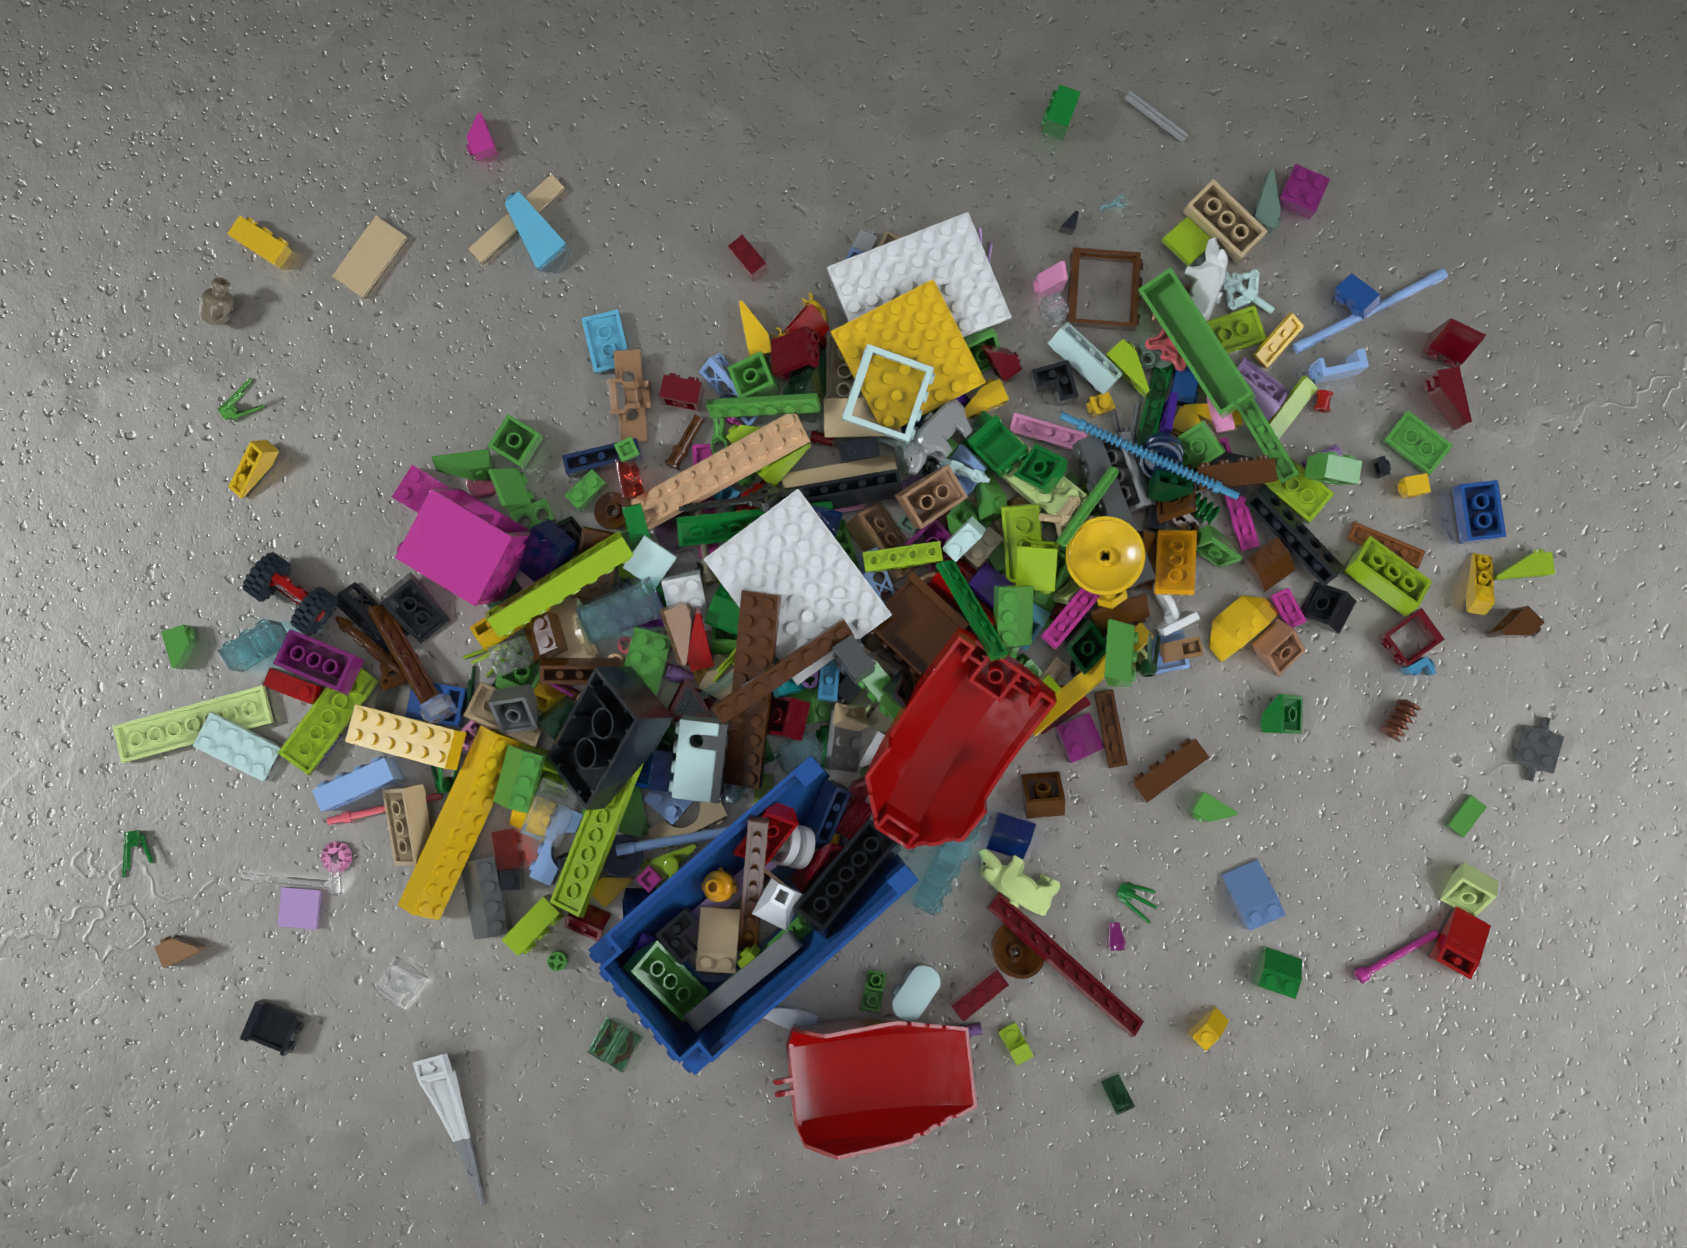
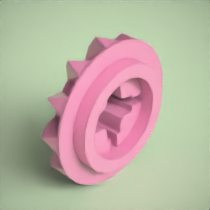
[320,841,352,873]

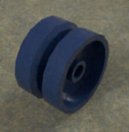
[1139,432,1184,479]
[603,834,643,878]

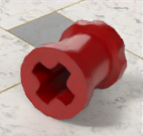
[1313,390,1334,413]

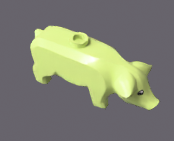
[978,848,1060,916]

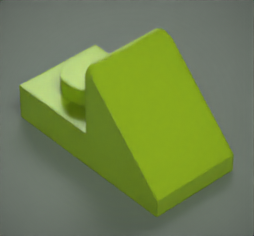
[998,1021,1034,1066]

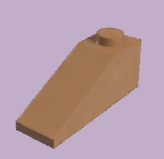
[659,601,692,666]

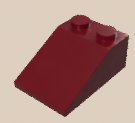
[1422,318,1486,368]
[1423,366,1472,430]

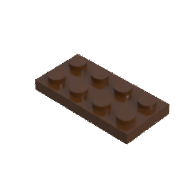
[571,526,622,607]

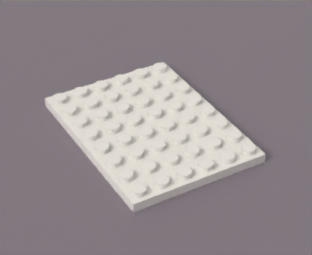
[827,212,1012,338]
[704,489,892,685]

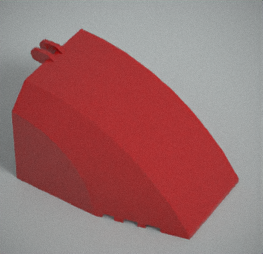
[773,1019,977,1160]

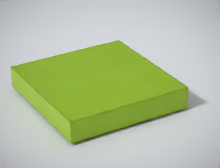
[1161,216,1211,266]

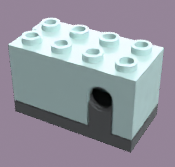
[669,715,730,804]

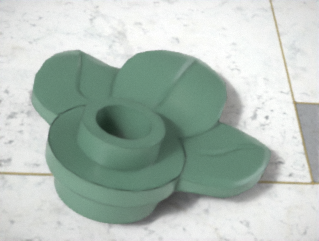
[1139,336,1172,369]

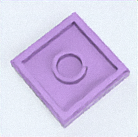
[277,887,322,929]

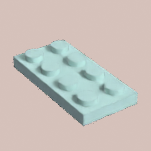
[193,711,282,782]

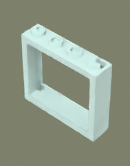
[841,344,935,443]

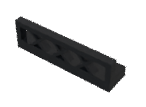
[337,582,409,654]

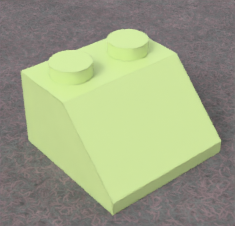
[1440,862,1498,917]

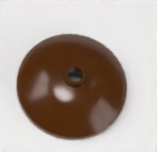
[991,924,1045,980]

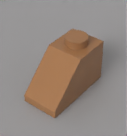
[1159,636,1204,663]
[154,935,206,968]

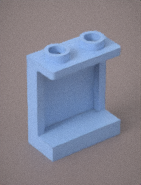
[1308,348,1369,384]

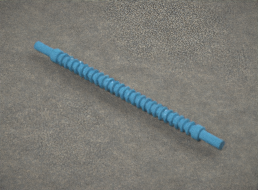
[1059,412,1240,500]

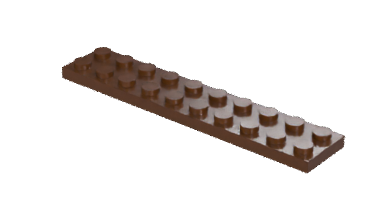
[723,589,781,789]

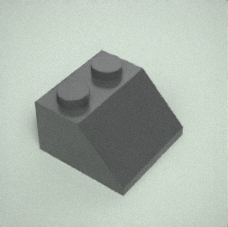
[488,684,539,734]

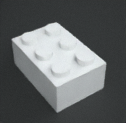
[661,570,712,631]

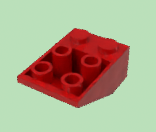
[1429,906,1491,979]

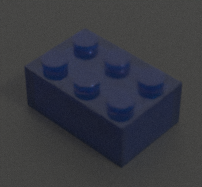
[519,519,576,582]

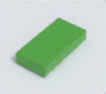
[1446,795,1487,837]

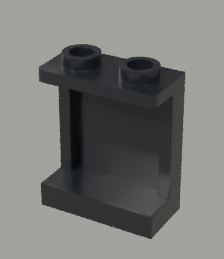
[240,999,304,1056]

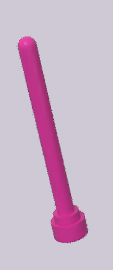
[1354,930,1439,984]

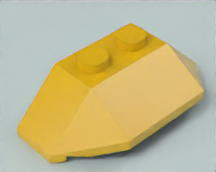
[1208,595,1279,662]

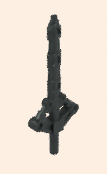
[679,483,804,512]

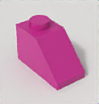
[466,112,498,161]

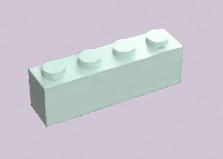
[1048,322,1123,395]

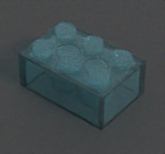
[218,619,287,672]

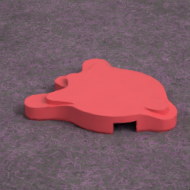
[1145,329,1187,371]

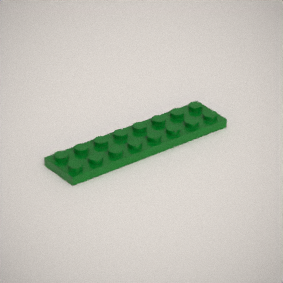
[677,501,833,547]

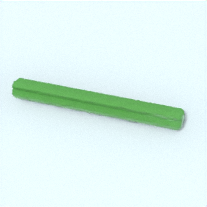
[1056,466,1119,547]

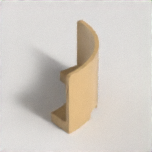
[548,597,602,686]

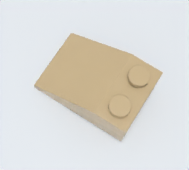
[696,906,740,973]

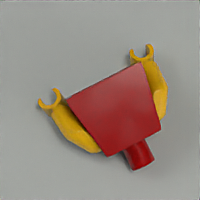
[771,292,830,350]

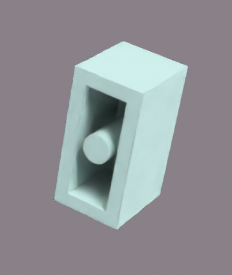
[942,516,986,562]

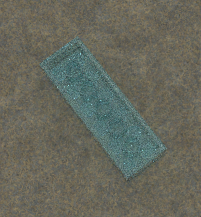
[912,811,990,916]

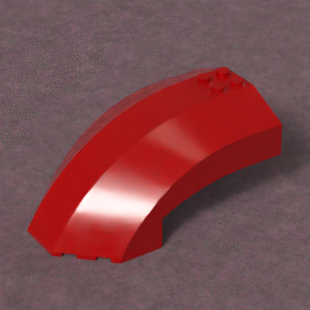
[865,627,1057,849]

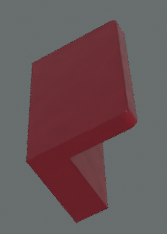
[564,904,611,941]

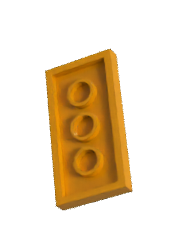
[1155,530,1197,595]

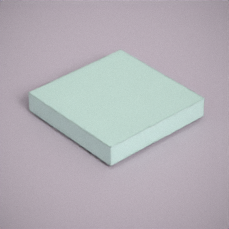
[623,535,677,588]

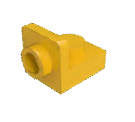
[1086,391,1116,418]
[1097,590,1128,609]

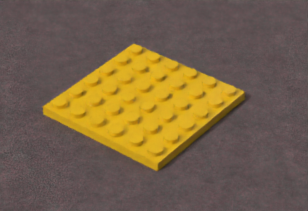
[830,279,986,436]

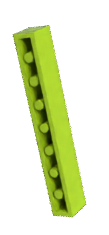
[485,531,634,638]

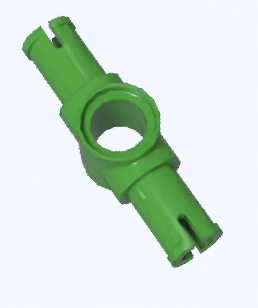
[710,418,728,455]

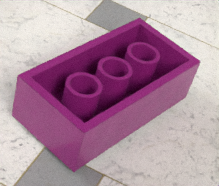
[273,629,365,696]

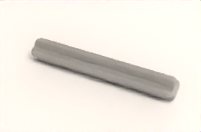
[1125,90,1188,142]

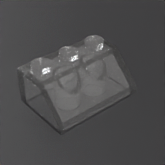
[520,777,579,848]

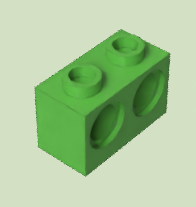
[510,498,557,533]

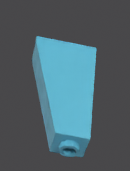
[505,191,566,271]

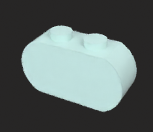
[891,964,941,1021]

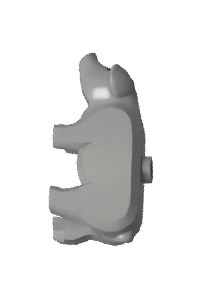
[904,399,975,475]

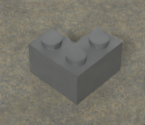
[833,635,876,684]

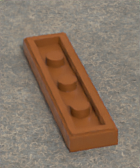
[1346,522,1425,569]

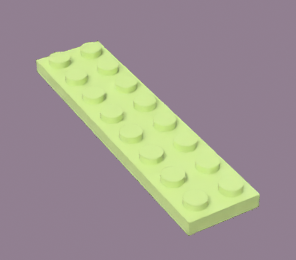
[112,685,274,763]

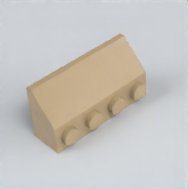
[382,784,432,866]

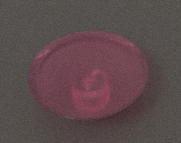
[466,479,497,499]

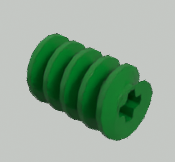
[1190,492,1220,525]

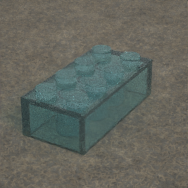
[575,577,664,644]

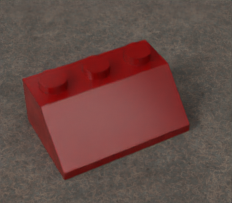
[733,802,799,866]

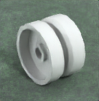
[771,825,815,869]

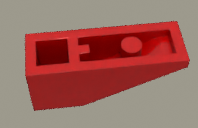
[686,607,714,671]
[263,667,324,704]

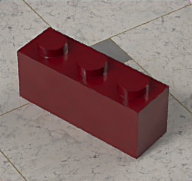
[950,967,1009,1022]

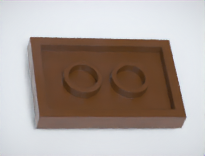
[1156,464,1196,523]

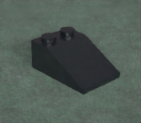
[381,572,450,644]

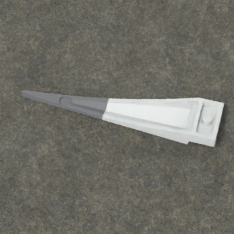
[413,1053,485,1206]

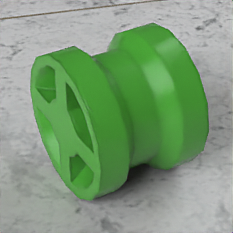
[547,950,569,971]

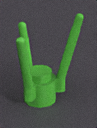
[217,378,265,421]

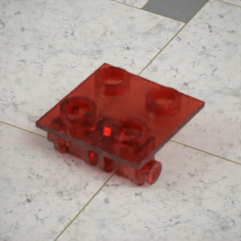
[615,460,644,501]

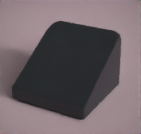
[1059,211,1079,235]

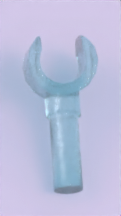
[1100,194,1128,211]

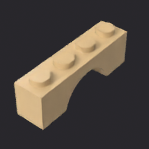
[647,800,729,851]

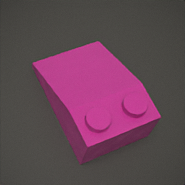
[392,465,450,513]

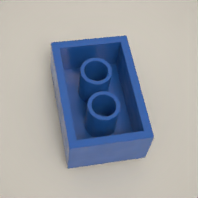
[1452,480,1506,544]

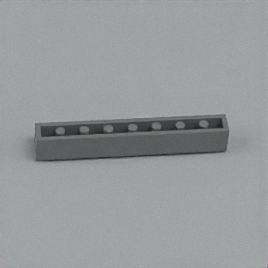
[1072,435,1156,589]

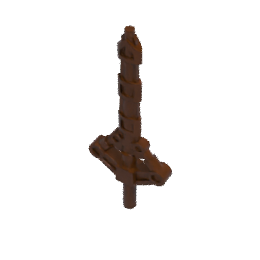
[335,616,419,690]

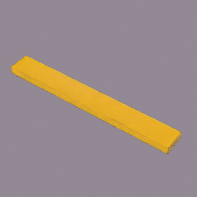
[1032,623,1154,737]

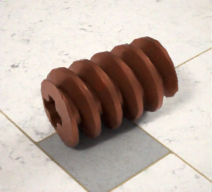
[1380,699,1422,742]

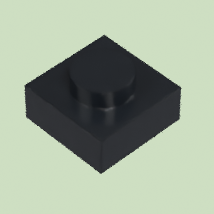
[1372,456,1391,479]

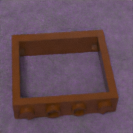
[1066,247,1143,331]

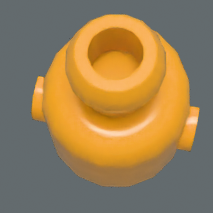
[701,867,739,902]

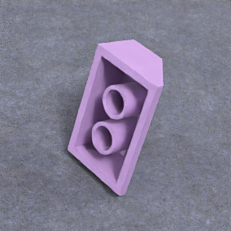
[1237,357,1290,421]

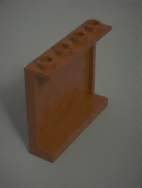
[869,572,970,677]

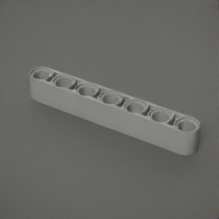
[683,929,803,1032]

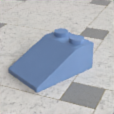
[1221,859,1286,931]

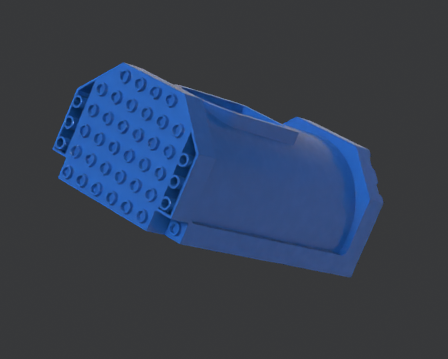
[588,755,919,1075]

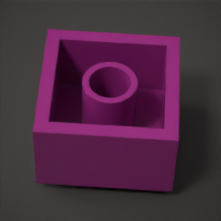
[1279,164,1330,220]

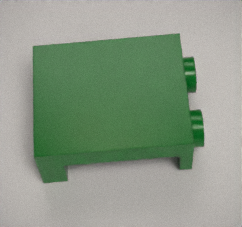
[967,415,1029,478]

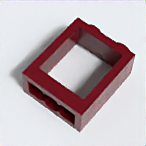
[1379,608,1445,667]

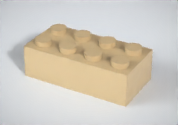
[1183,179,1268,264]

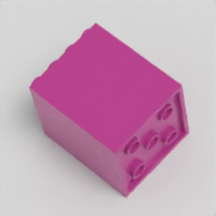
[395,488,538,606]

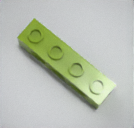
[862,541,943,574]

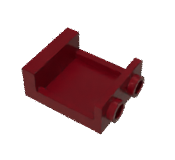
[771,326,819,381]

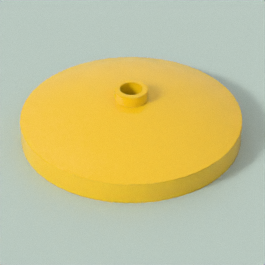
[1066,516,1146,595]

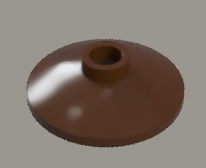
[594,492,630,530]

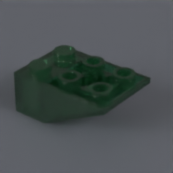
[782,348,827,414]

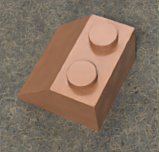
[1251,618,1306,677]

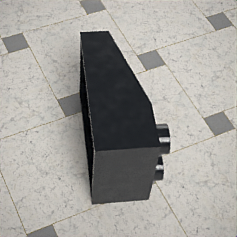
[546,666,674,810]

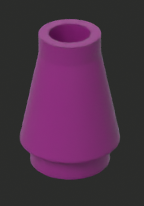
[1108,922,1127,951]

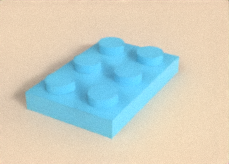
[581,309,628,374]

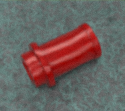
[810,430,834,447]

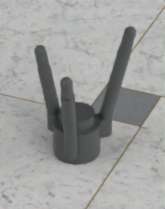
[1112,400,1142,443]

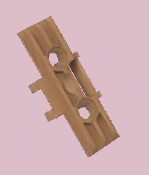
[607,349,652,441]

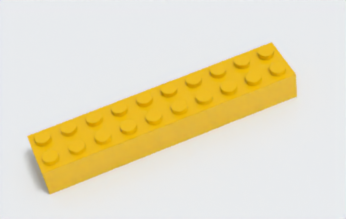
[397,726,521,920]

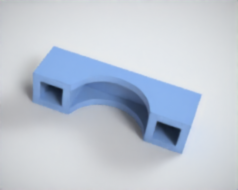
[529,805,583,886]

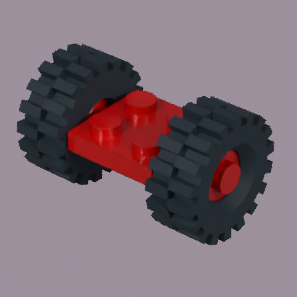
[242,552,338,636]

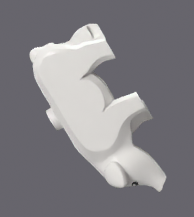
[1184,238,1228,321]

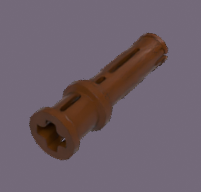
[664,414,705,471]

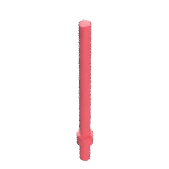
[327,793,443,825]

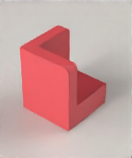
[848,776,869,801]

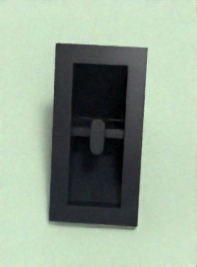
[881,668,916,708]

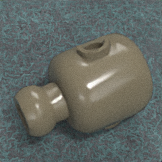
[199,277,235,325]

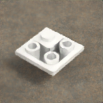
[752,878,804,930]

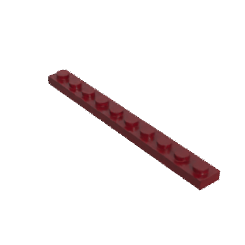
[986,892,1144,1038]

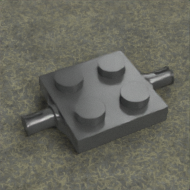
[1513,717,1564,782]

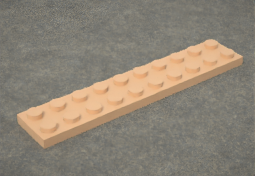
[629,412,810,530]

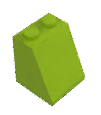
[1016,539,1059,594]

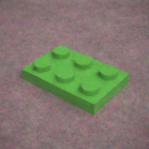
[1383,410,1453,476]
[1177,420,1225,469]

